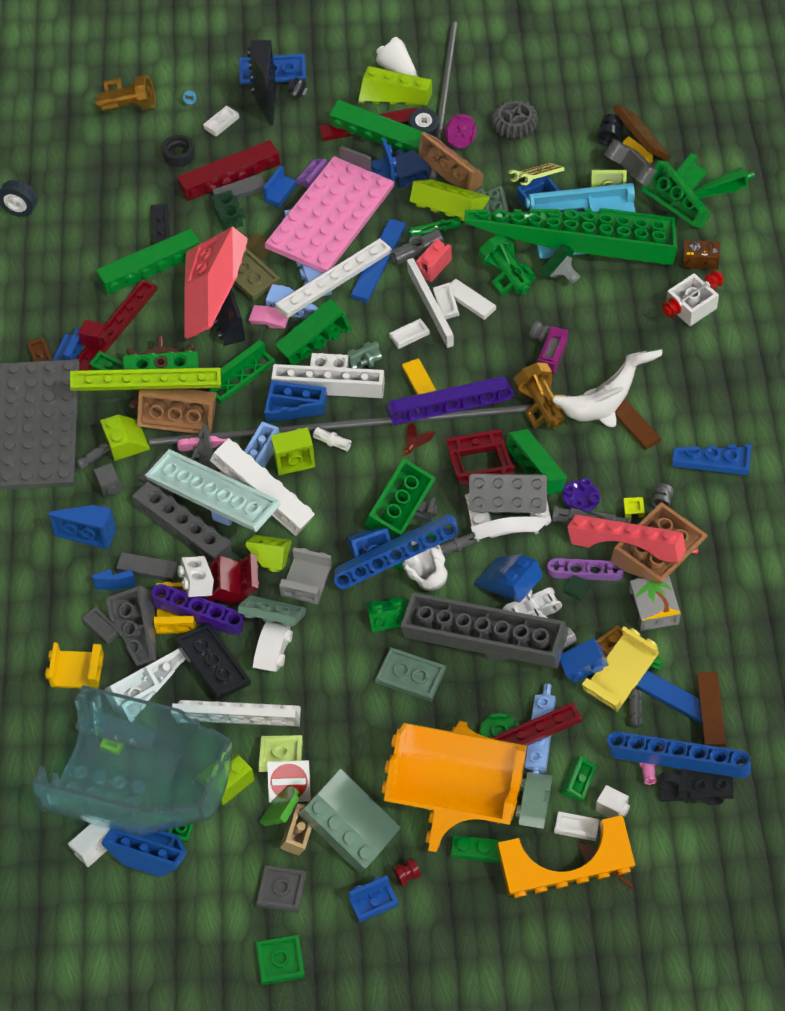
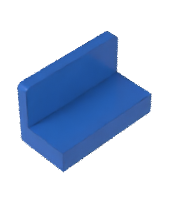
[263,166,297,208]
[53,328,84,361]

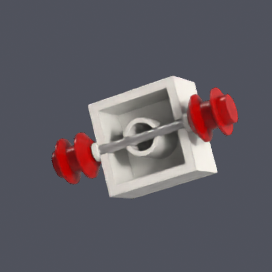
[662,270,723,326]

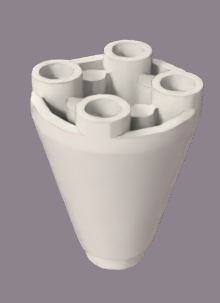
[376,37,418,77]

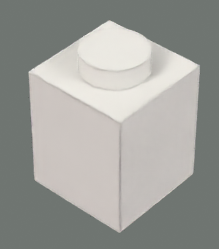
[596,785,630,818]

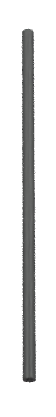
[429,21,457,180]

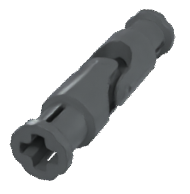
[552,505,632,525]

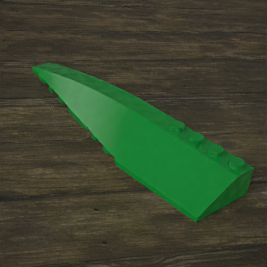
[464,208,677,265]

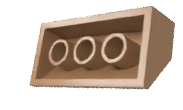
[418,132,484,192]
[137,389,216,434]

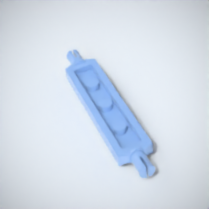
[525,683,556,774]

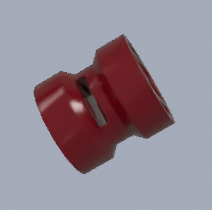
[392,858,421,886]

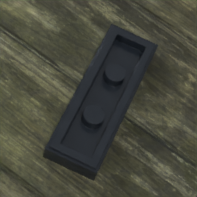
[151,203,171,245]

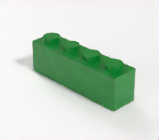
[505,429,567,495]

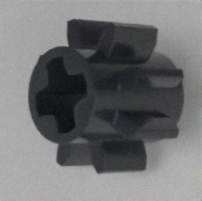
[287,77,308,97]

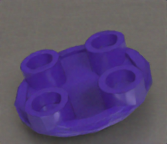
[562,478,600,512]

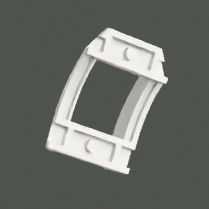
[464,493,552,542]

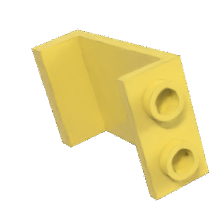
[582,627,659,712]

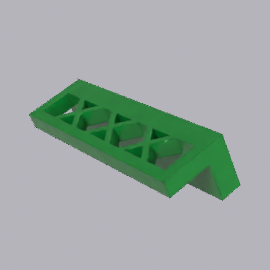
[206,340,276,404]

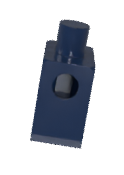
[394,149,430,189]

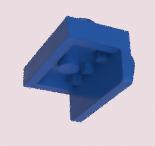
[348,876,399,923]

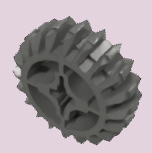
[492,100,538,140]

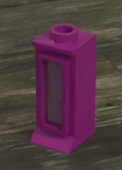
[537,326,568,376]

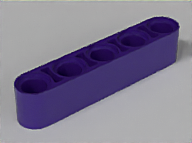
[152,584,243,635]

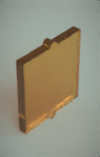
[246,232,273,261]

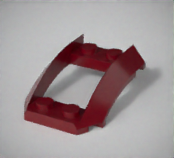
[446,429,514,489]

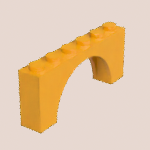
[496,815,635,898]

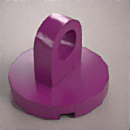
[445,114,477,148]

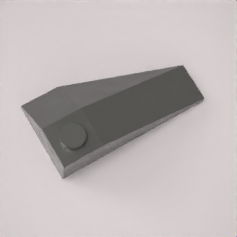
[106,586,156,667]

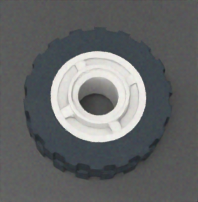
[0,180,38,217]

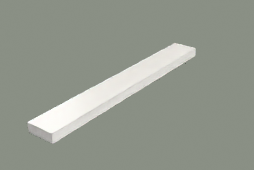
[275,239,392,318]

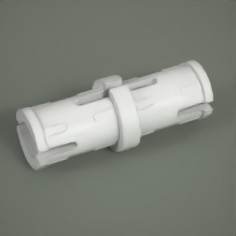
[313,427,351,452]

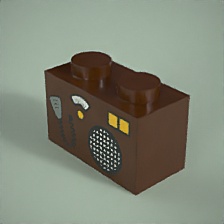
[682,240,720,269]

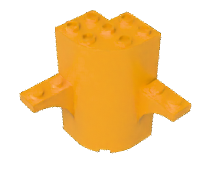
[382,721,527,852]

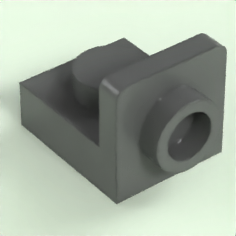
[412,497,439,523]

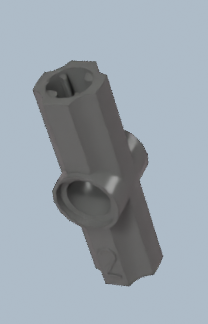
[390,230,444,265]

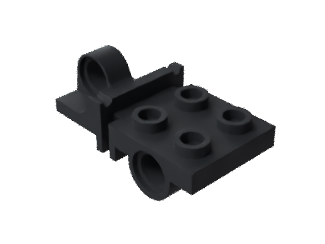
[659,760,734,805]

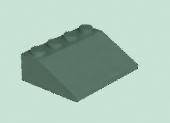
[298,769,401,873]

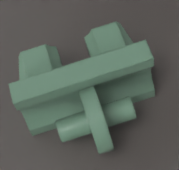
[347,341,382,369]

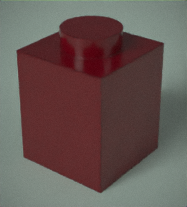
[78,320,108,349]

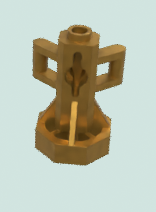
[95,75,156,111]
[513,363,565,429]

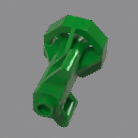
[478,234,537,296]

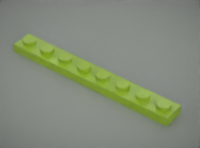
[70,368,221,391]

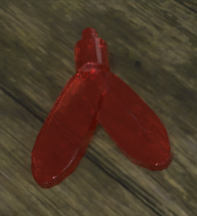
[404,423,434,455]

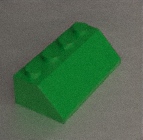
[363,458,436,537]

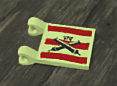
[508,163,564,185]

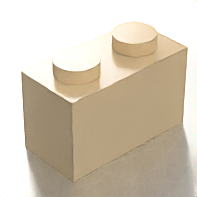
[279,803,312,856]

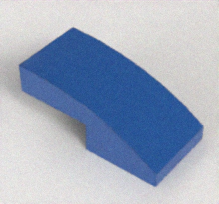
[92,569,136,590]

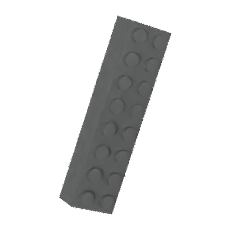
[401,592,568,668]

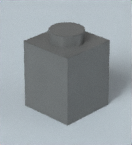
[94,463,122,497]

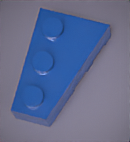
[264,380,328,423]

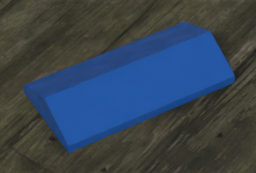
[239,54,306,85]

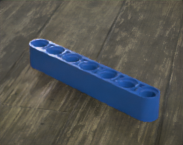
[334,515,458,589]
[607,732,751,778]

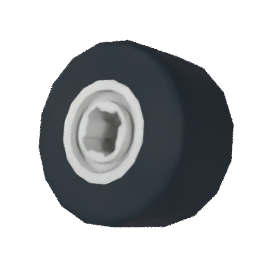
[408,108,439,137]

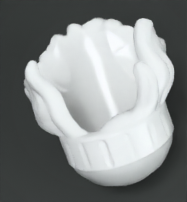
[402,541,447,591]

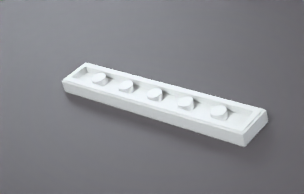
[407,258,454,348]

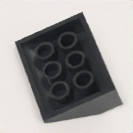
[247,40,277,125]

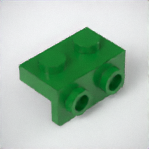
[366,597,408,632]

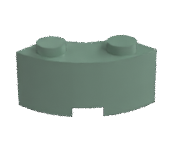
[516,772,552,829]

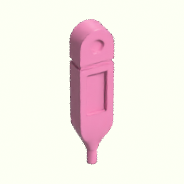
[177,436,227,451]

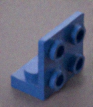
[371,139,397,187]

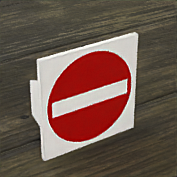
[267,760,311,803]

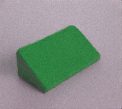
[559,756,597,802]

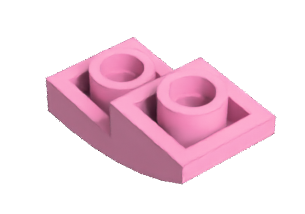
[249,305,289,329]

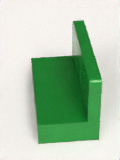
[676,153,708,191]

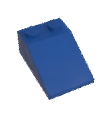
[49,505,116,549]
[474,554,543,603]

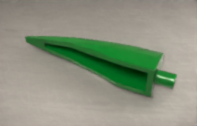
[693,167,755,199]

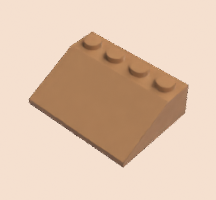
[611,502,708,584]

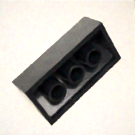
[213,288,245,346]

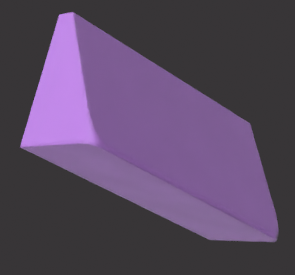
[296,159,328,188]

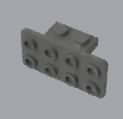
[469,473,547,514]

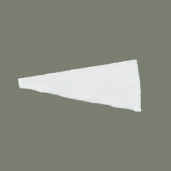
[104,649,186,720]

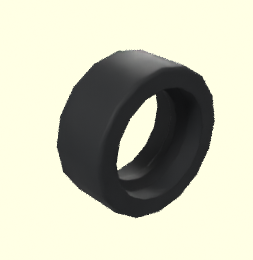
[162,135,195,167]

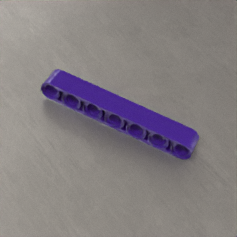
[386,377,514,424]

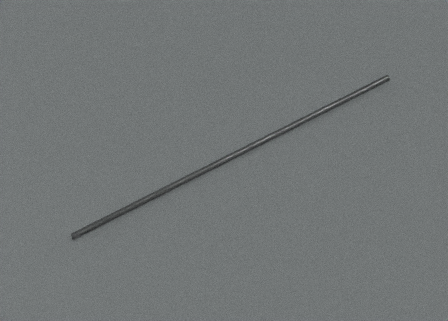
[148,404,560,446]

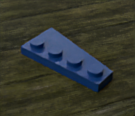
[672,444,751,475]

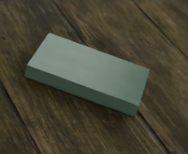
[375,647,446,702]

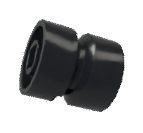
[597,114,624,146]

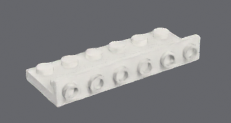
[172,700,301,727]

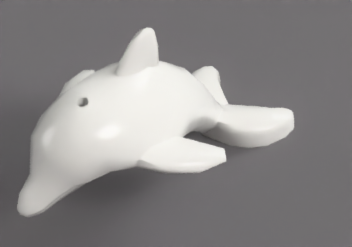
[552,349,662,427]

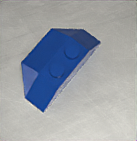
[102,824,187,877]

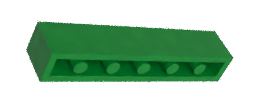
[329,100,429,154]
[96,229,201,295]

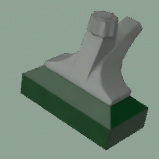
[539,245,580,283]

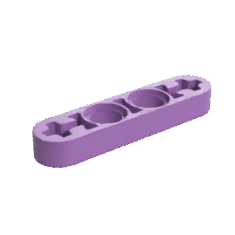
[547,558,624,581]

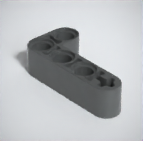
[604,139,657,186]

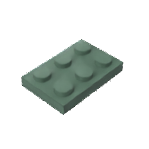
[238,595,306,627]

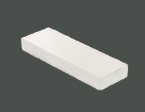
[450,279,496,320]

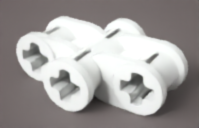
[503,588,562,618]

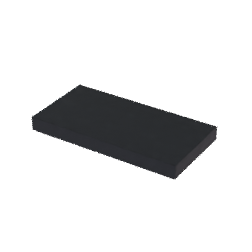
[174,623,251,701]

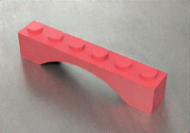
[567,514,686,563]

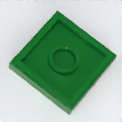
[256,935,305,985]

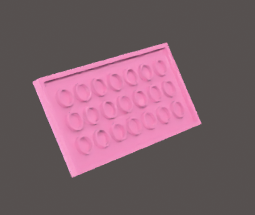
[265,156,394,273]

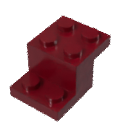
[198,553,259,606]

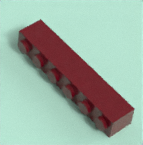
[177,140,280,201]

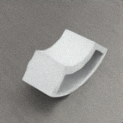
[253,621,293,672]

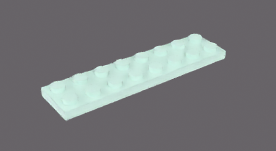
[145,449,280,532]

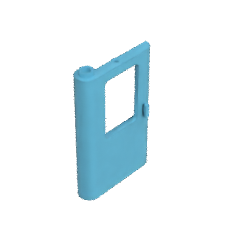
[525,183,635,259]

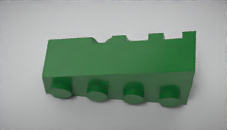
[641,160,711,228]
[275,299,352,365]

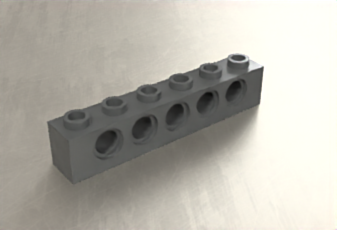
[132,482,232,563]

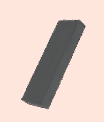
[212,174,265,205]
[116,552,178,582]

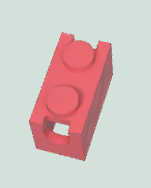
[416,239,452,282]

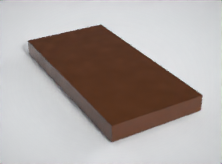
[613,104,670,160]

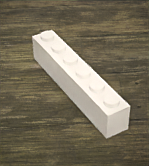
[271,364,385,398]
[210,438,315,536]

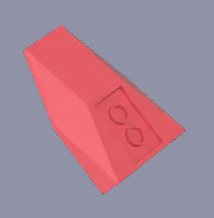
[185,226,248,339]

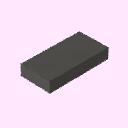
[81,607,119,645]

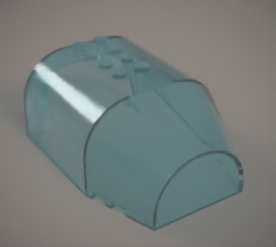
[32,685,232,837]

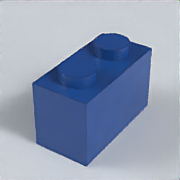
[560,638,609,683]

